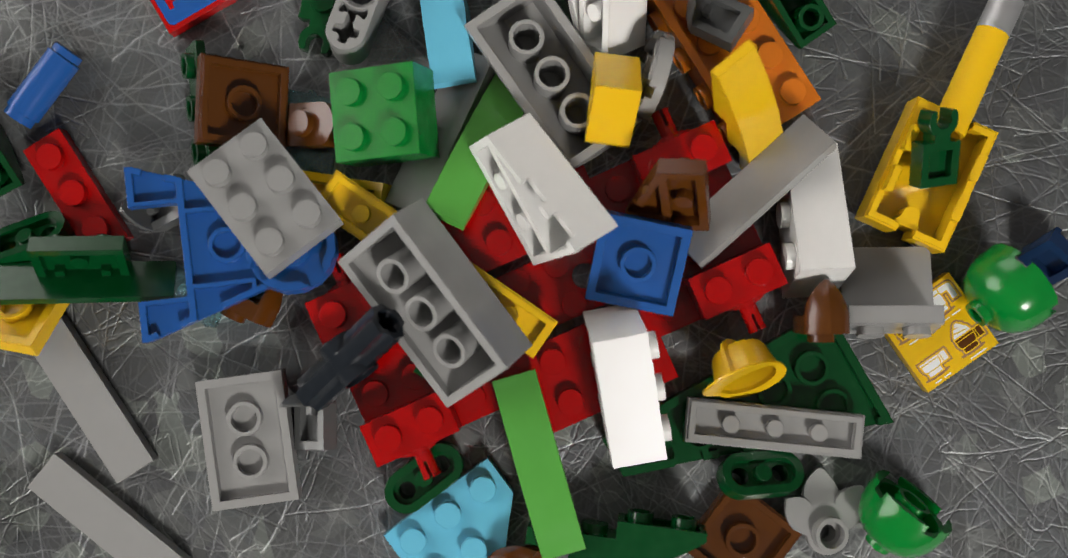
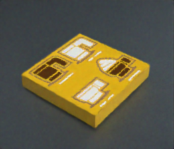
[884,272,999,393]

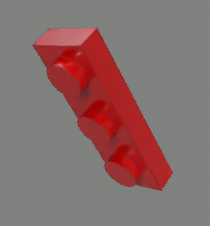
[23,128,134,242]

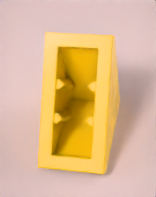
[584,52,642,148]

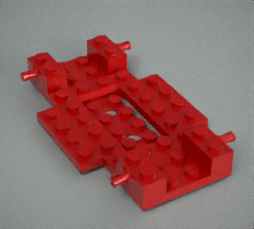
[304,107,788,480]

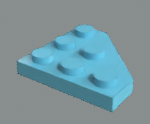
[383,455,514,558]

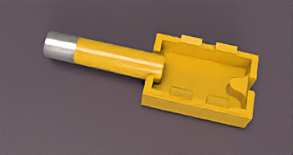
[854,0,1024,254]

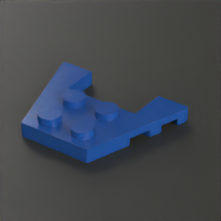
[123,167,269,343]

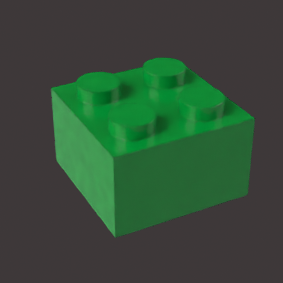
[329,61,440,167]

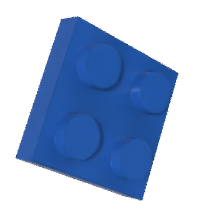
[585,210,693,317]

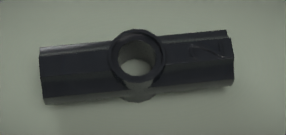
[295,303,405,411]

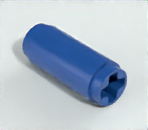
[3,41,83,129]

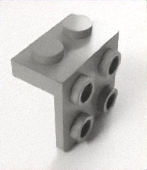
[841,247,945,339]

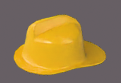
[702,338,787,399]

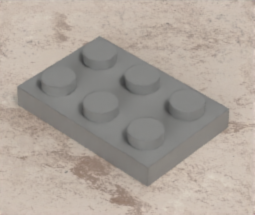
[186,118,344,279]
[195,369,303,511]

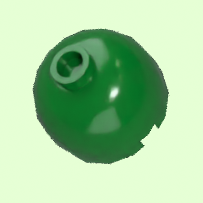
[963,243,1058,333]
[858,470,952,558]

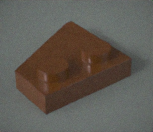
[625,158,711,231]

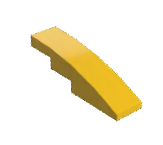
[711,39,783,169]

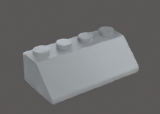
[464,0,640,169]
[337,198,532,408]

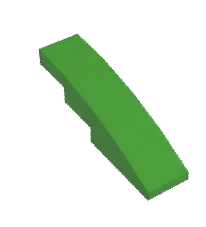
[426,74,524,231]
[492,369,586,558]

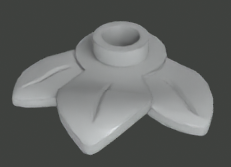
[784,467,864,555]

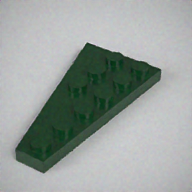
[601,327,894,477]

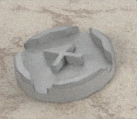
[637,29,675,120]

